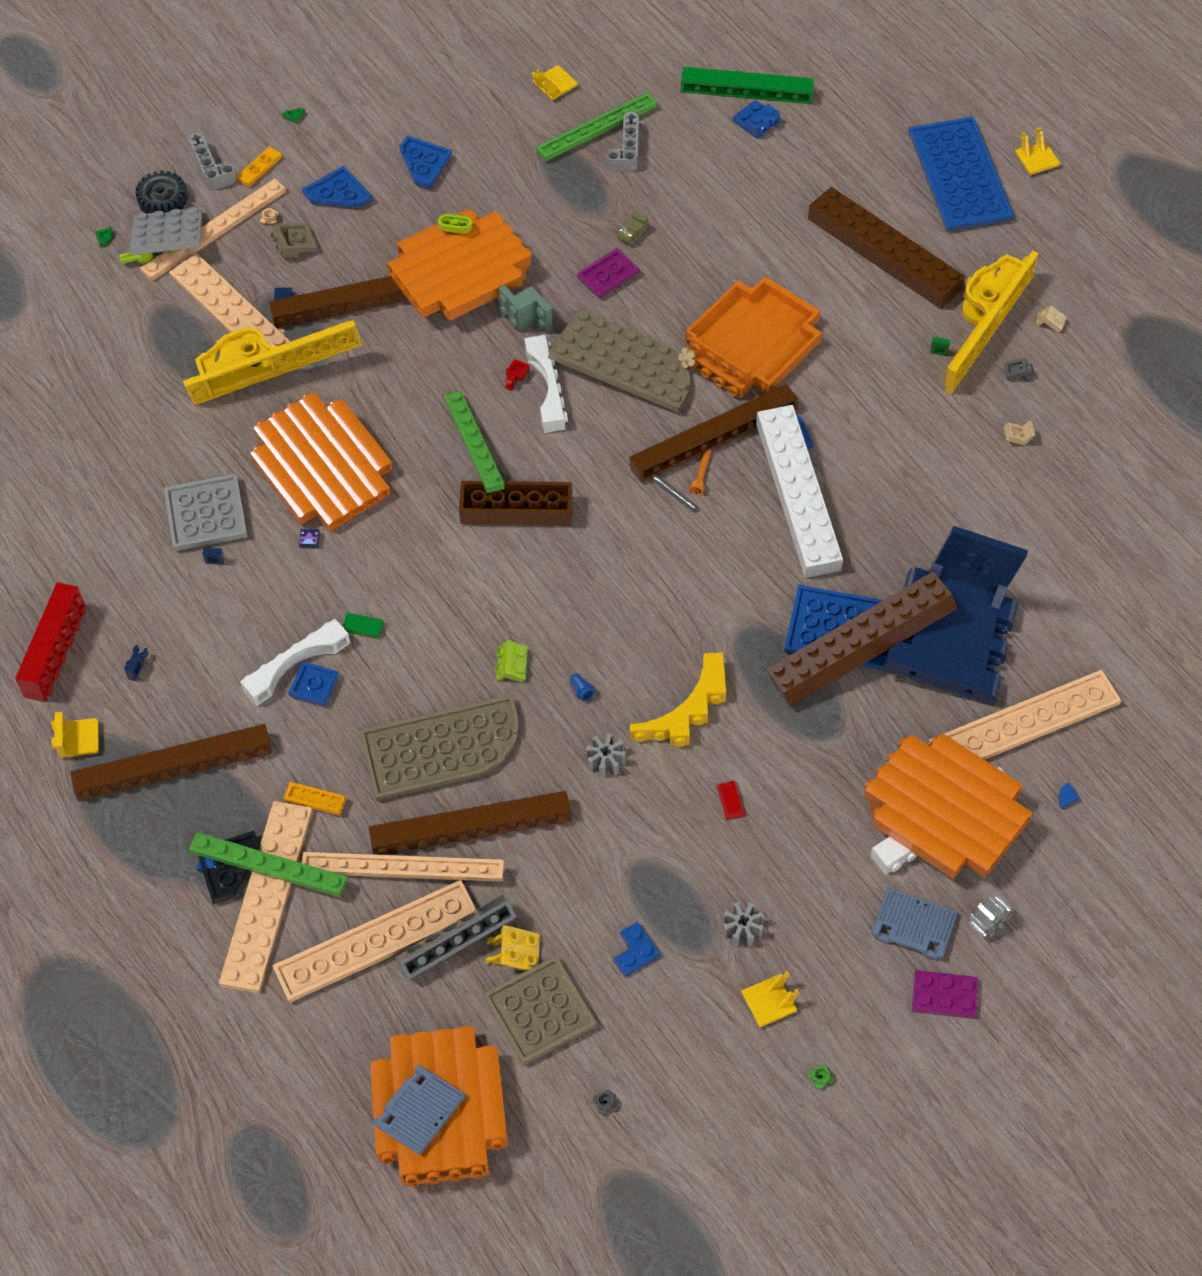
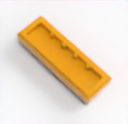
[236,146,282,188]
[283,782,347,816]

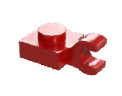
[504,359,530,391]

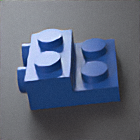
[732,100,780,139]

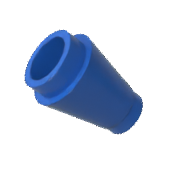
[570,673,595,701]

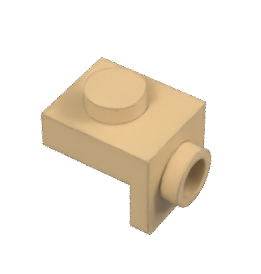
[1035,305,1067,333]
[1004,421,1035,446]

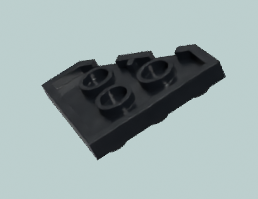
[198,830,260,904]

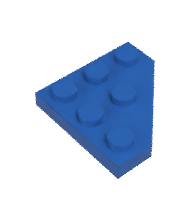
[400,136,452,189]
[302,166,373,208]

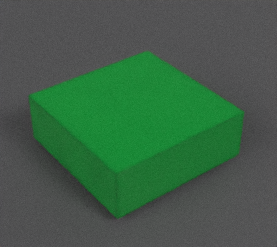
[930,337,950,356]

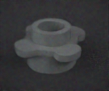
[593,1090,617,1115]

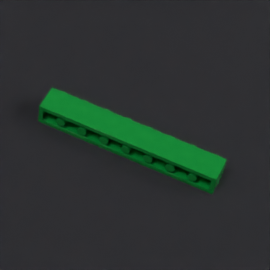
[681,67,814,104]

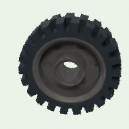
[135,170,188,214]

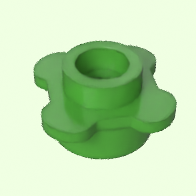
[808,1065,834,1089]

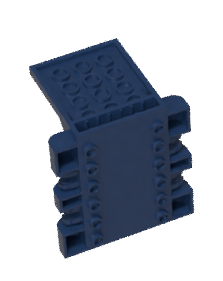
[882,526,1028,706]

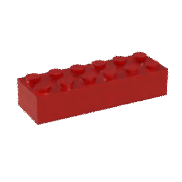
[15,582,87,702]

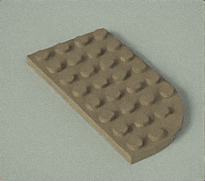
[548,308,690,413]
[360,695,519,801]

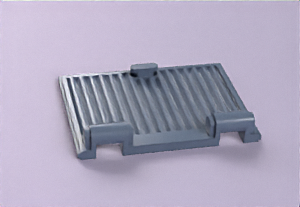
[871,888,958,960]
[372,1065,466,1155]

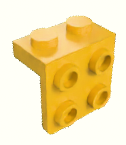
[51,712,99,758]

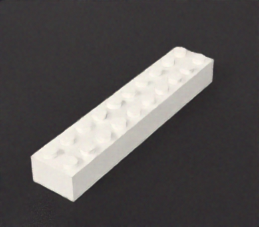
[756,405,843,578]

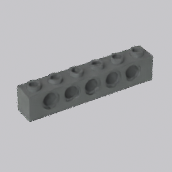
[395,895,517,980]

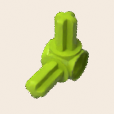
[119,252,154,265]

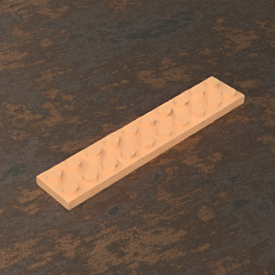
[169,253,291,377]
[928,670,1122,760]
[219,801,313,994]
[272,880,476,1003]

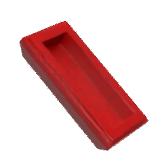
[716,781,745,820]

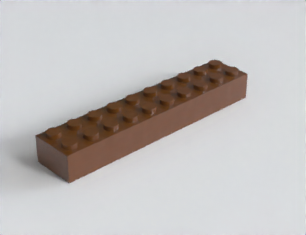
[808,186,965,309]
[766,572,957,707]

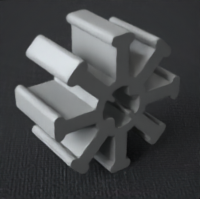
[586,733,626,778]
[969,894,1013,939]
[723,902,764,947]

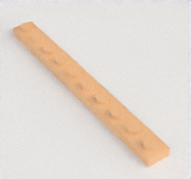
[140,179,286,282]
[302,852,505,882]

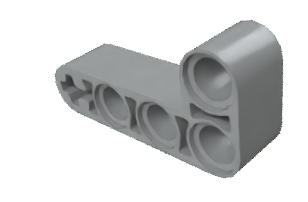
[606,112,639,172]
[189,132,237,190]

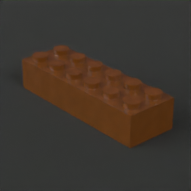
[459,481,573,525]

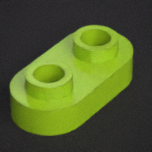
[438,214,473,234]

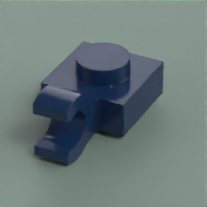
[124,645,149,681]

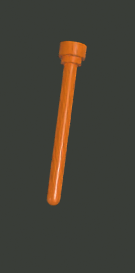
[689,449,712,495]

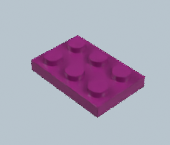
[577,248,639,298]
[912,970,978,1019]

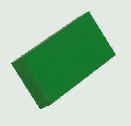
[342,612,384,639]

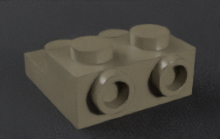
[270,223,317,258]

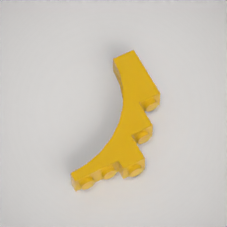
[630,652,726,747]

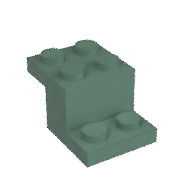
[498,285,553,334]

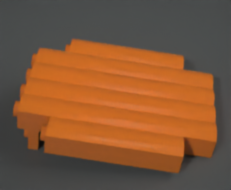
[387,209,532,321]
[685,276,822,398]
[251,392,392,532]
[864,733,1033,879]
[370,1026,508,1187]

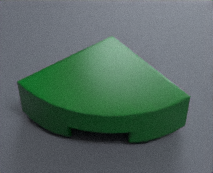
[282,108,306,124]
[95,227,113,248]

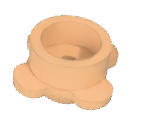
[260,208,279,225]

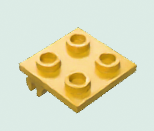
[532,65,578,101]
[1015,127,1061,175]
[485,925,540,971]
[741,971,800,1028]

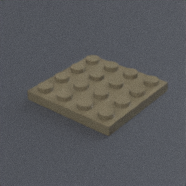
[483,956,597,1066]

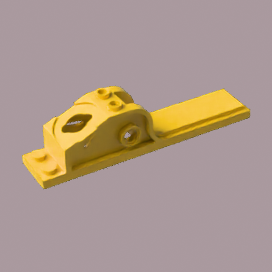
[944,250,1039,394]
[183,320,362,406]

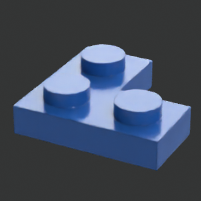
[614,921,660,977]

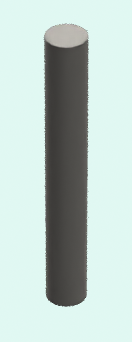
[652,475,698,512]

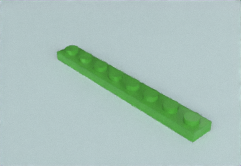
[536,92,657,162]
[444,391,504,493]
[189,832,348,897]

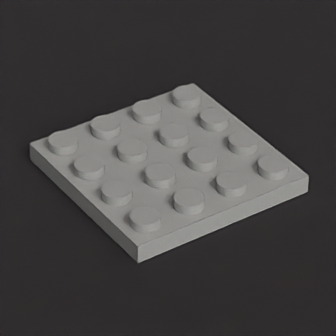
[130,207,203,255]
[164,474,248,551]

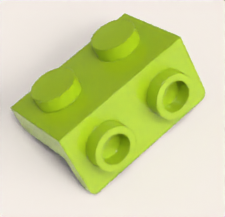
[495,640,528,683]

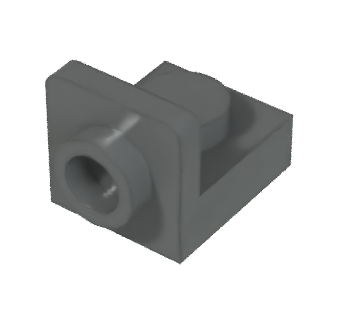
[1005,357,1034,382]

